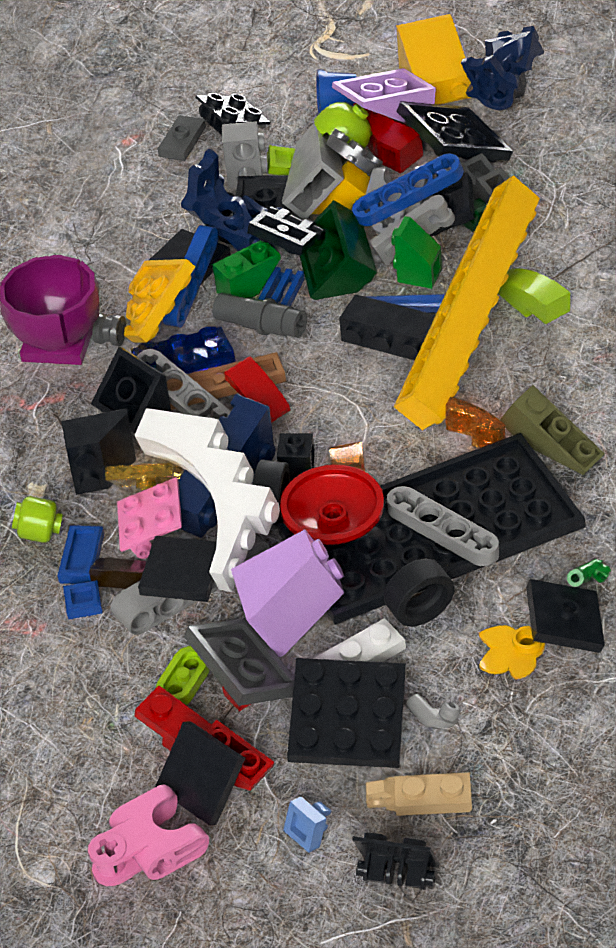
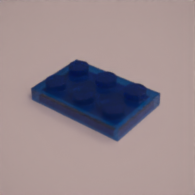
[131,326,236,374]

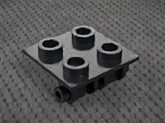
[195,93,271,135]
[352,832,439,890]

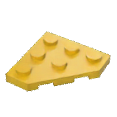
[124,259,196,343]

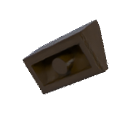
[89,558,147,589]

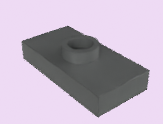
[157,115,206,161]

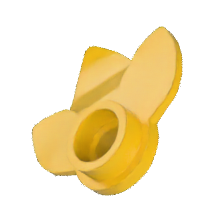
[479,625,545,680]

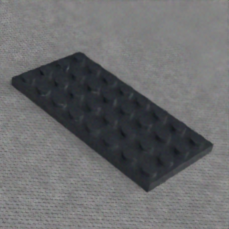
[278,433,585,625]

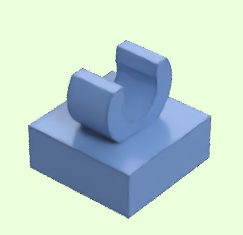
[283,797,331,853]

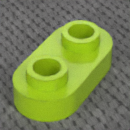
[156,646,210,705]

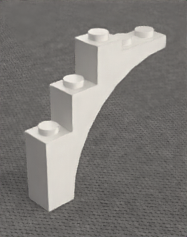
[135,408,280,592]

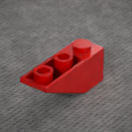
[353,103,423,174]

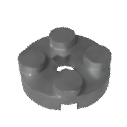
[326,128,383,176]

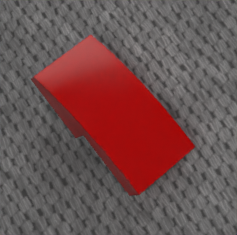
[224,356,291,423]

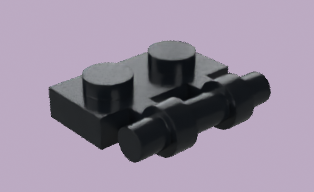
[247,206,325,256]

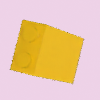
[396,14,471,105]

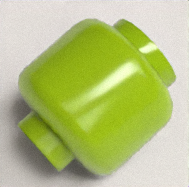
[12,496,63,543]

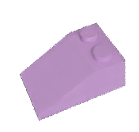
[332,68,436,123]

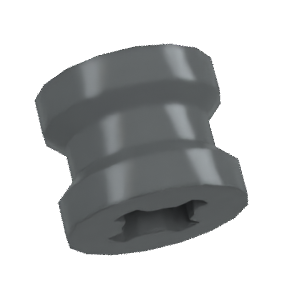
[92,313,126,346]

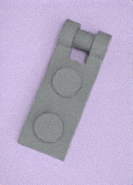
[369,195,455,265]

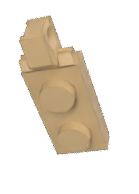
[366,772,472,816]

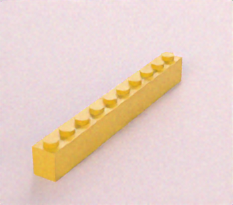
[394,175,540,430]

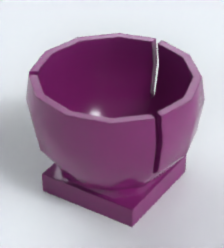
[0,255,99,365]

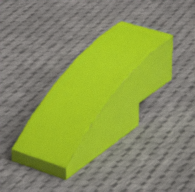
[498,268,570,324]

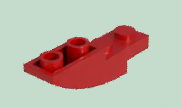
[134,685,275,791]

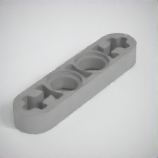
[137,349,231,419]
[387,486,499,566]

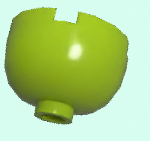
[314,102,372,148]

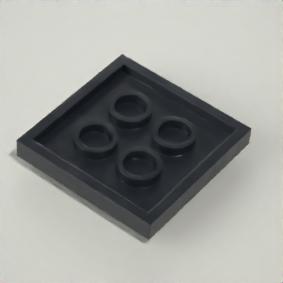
[396,101,513,162]
[287,658,406,768]

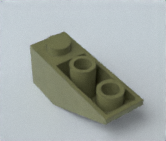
[499,385,605,475]

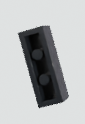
[339,294,436,361]

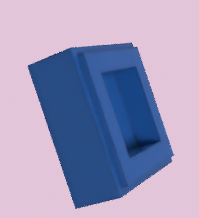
[63,580,103,620]

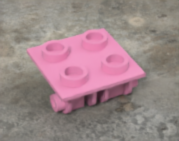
[117,477,182,559]

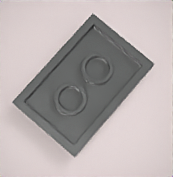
[184,618,295,706]

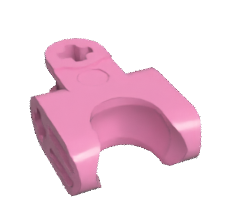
[88,785,209,886]

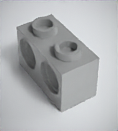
[222,122,268,189]

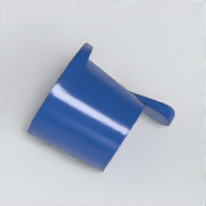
[316,69,357,114]

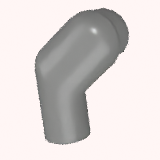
[406,694,460,728]

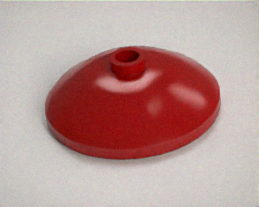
[280,465,384,545]

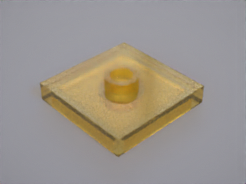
[105,463,184,490]

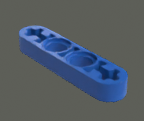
[352,154,464,226]
[163,225,218,328]

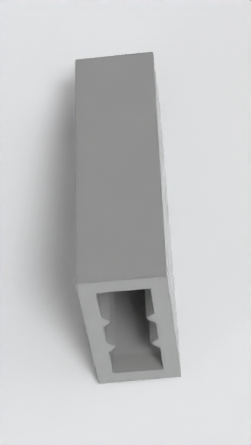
[282,123,344,220]

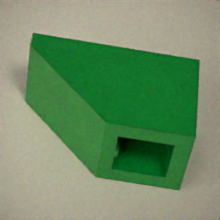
[391,216,442,289]
[212,240,281,298]

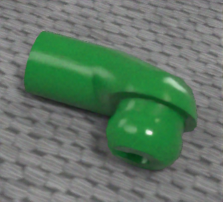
[567,559,611,587]

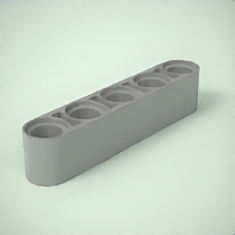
[110,533,270,635]

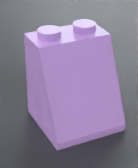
[231,530,344,657]

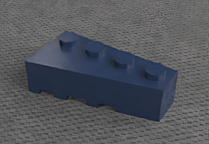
[178,394,276,538]

